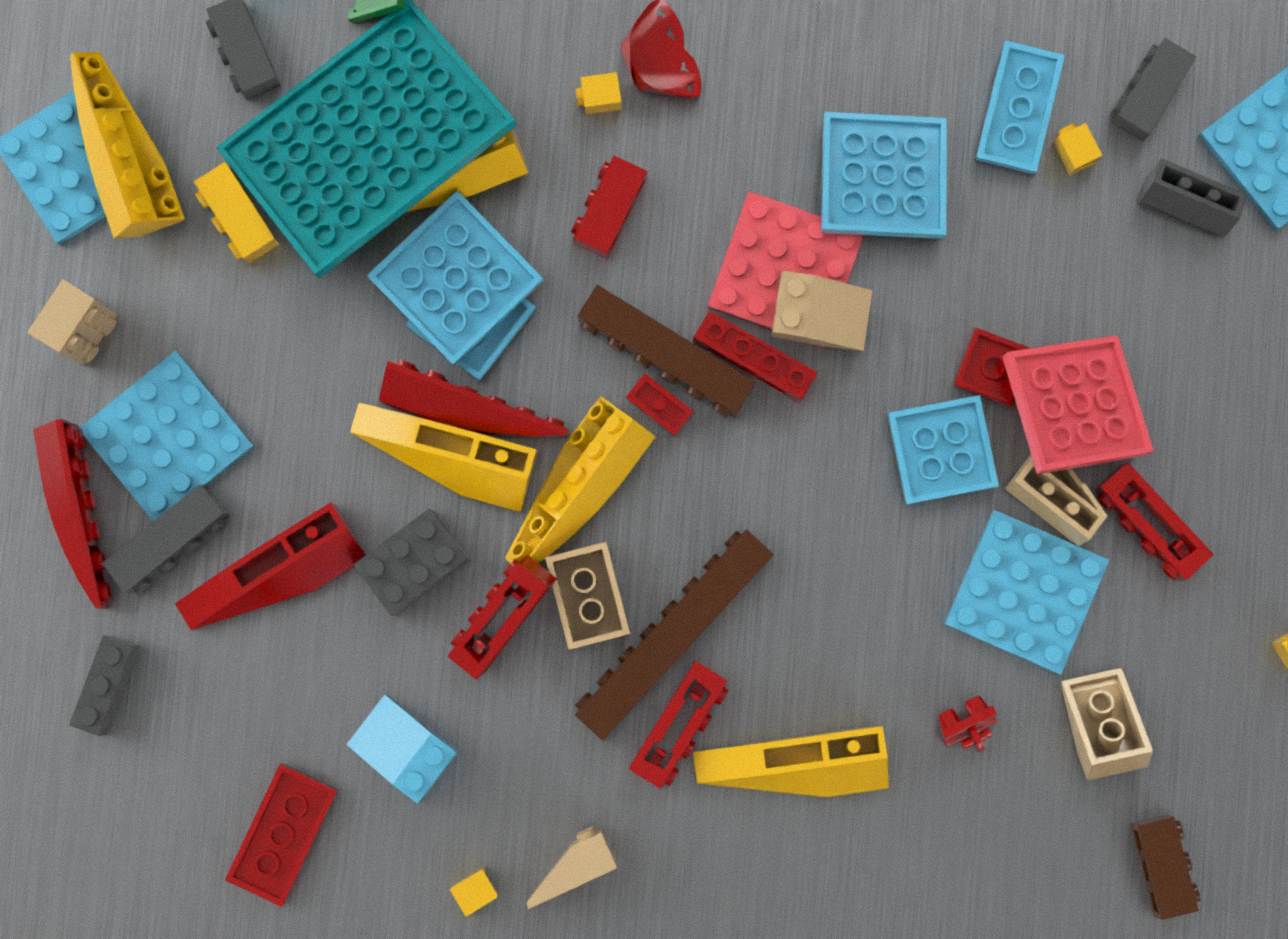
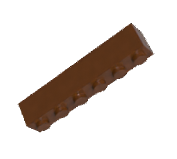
[577,284,756,418]

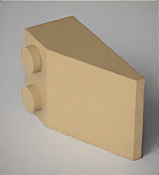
[771,270,873,352]
[1061,668,1153,781]
[526,826,618,909]

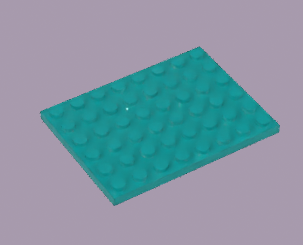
[216,0,517,279]

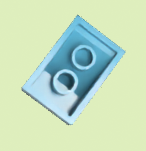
[346,694,460,804]

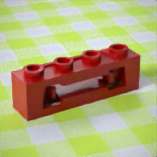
[693,310,818,404]
[1094,462,1214,581]
[448,555,557,680]
[628,661,729,789]

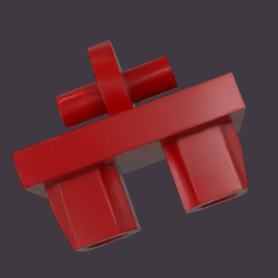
[939,696,997,753]

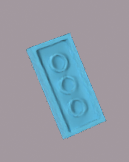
[975,40,1065,175]

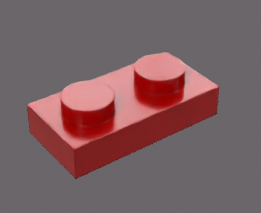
[626,373,694,437]

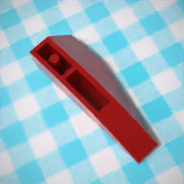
[379,359,569,439]
[33,419,112,609]
[175,502,367,630]

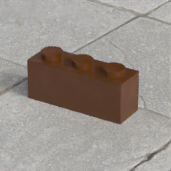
[1130,815,1200,920]

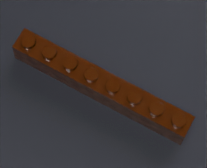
[575,529,774,741]

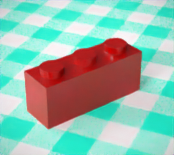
[571,155,647,260]

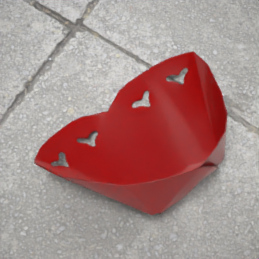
[621,0,702,98]

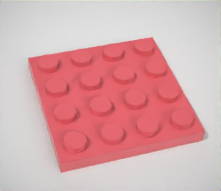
[707,191,864,348]
[1002,335,1154,474]

